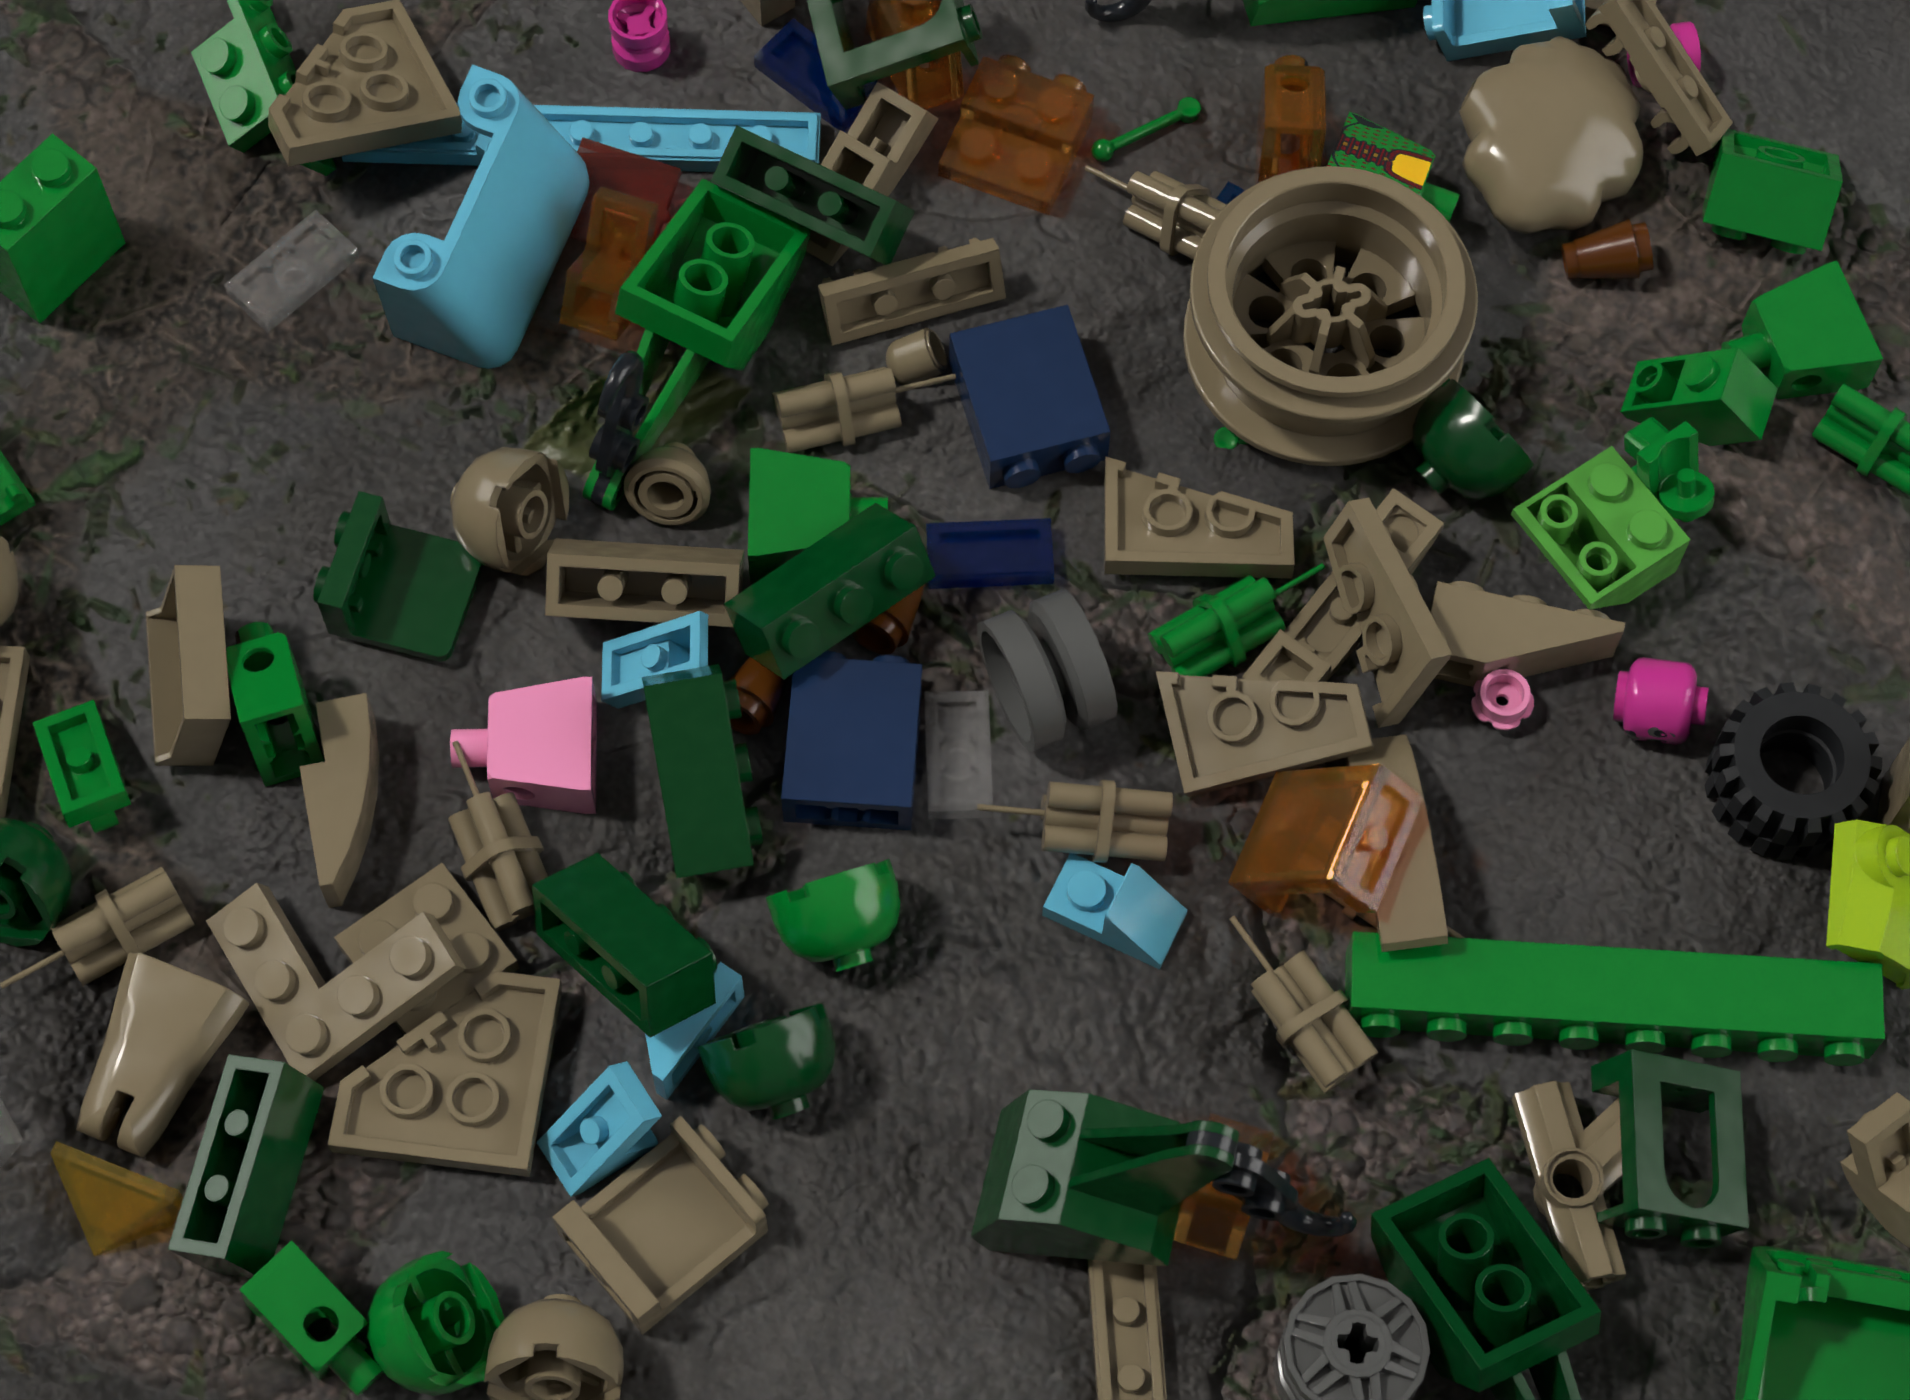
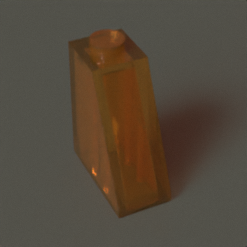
[1174,1113,1274,1260]

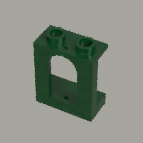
[807,0,982,110]
[1591,1049,1749,1249]

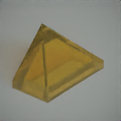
[50,1141,184,1257]

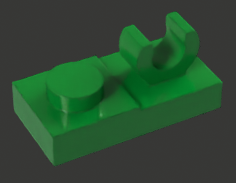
[32,699,131,833]

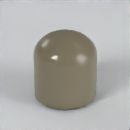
[886,328,948,385]

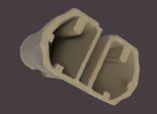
[76,952,249,1158]

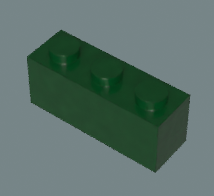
[711,125,915,265]
[724,503,936,679]
[642,664,763,879]
[532,852,717,1038]
[168,1054,325,1278]

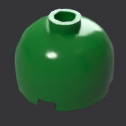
[765,859,901,972]
[367,1251,504,1396]

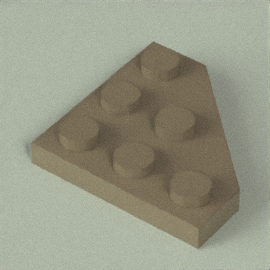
[268,0,462,167]
[328,971,563,1177]

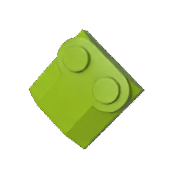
[1826,819,1910,990]

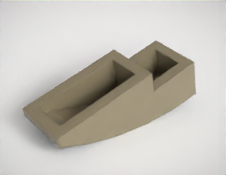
[789,82,939,266]
[300,693,379,908]

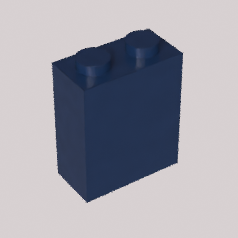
[949,305,1111,489]
[781,651,922,831]

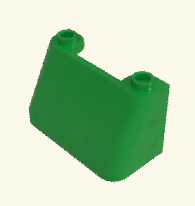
[1735,1246,1910,1400]

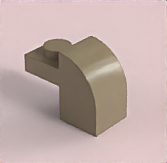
[1840,1092,1910,1248]

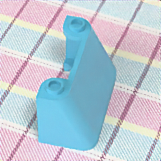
[373,64,590,369]

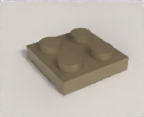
[334,863,520,1035]

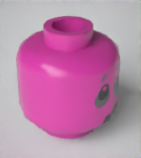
[1613,657,1709,745]

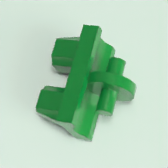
[1624,417,1715,522]

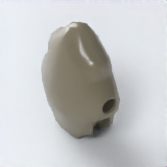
[1459,36,1644,234]

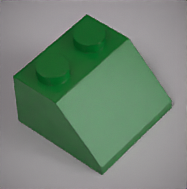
[1703,129,1843,254]

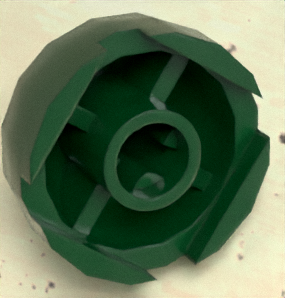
[1413,378,1534,500]
[0,817,72,947]
[698,1002,836,1120]

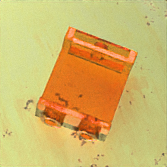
[1228,764,1424,914]

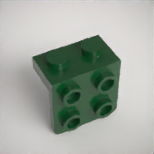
[313,491,484,662]

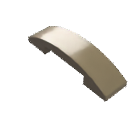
[1242,488,1444,682]
[1345,734,1448,952]

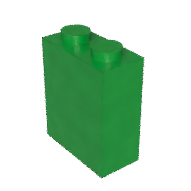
[0,133,126,324]

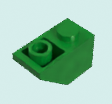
[1620,347,1778,446]

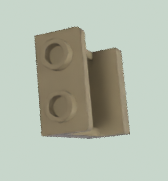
[552,1116,769,1335]

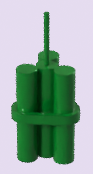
[1812,383,1910,496]
[1148,563,1325,677]

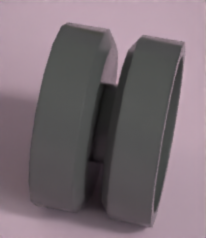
[977,588,1118,751]

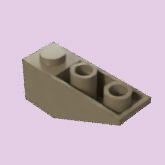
[1429,581,1625,687]

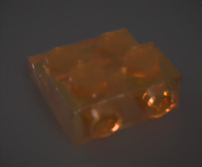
[938,55,1094,215]

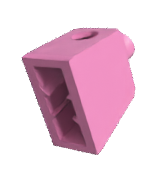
[450,677,597,814]

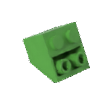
[1511,446,1691,610]

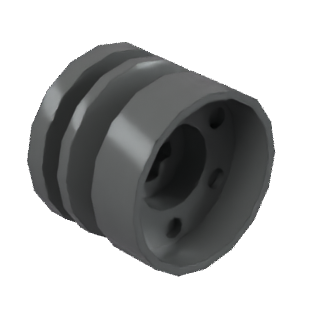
[1273,1274,1430,1400]

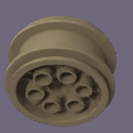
[1183,166,1478,466]

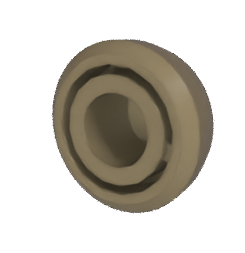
[624,442,711,526]

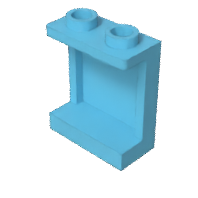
[1423,0,1586,61]

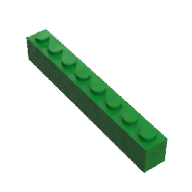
[1345,931,1885,1066]

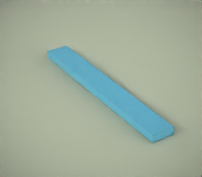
[342,103,821,172]

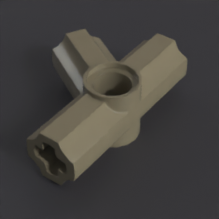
[1512,1081,1626,1291]

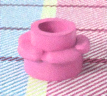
[1471,669,1534,730]

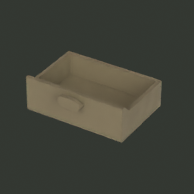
[146,565,231,766]

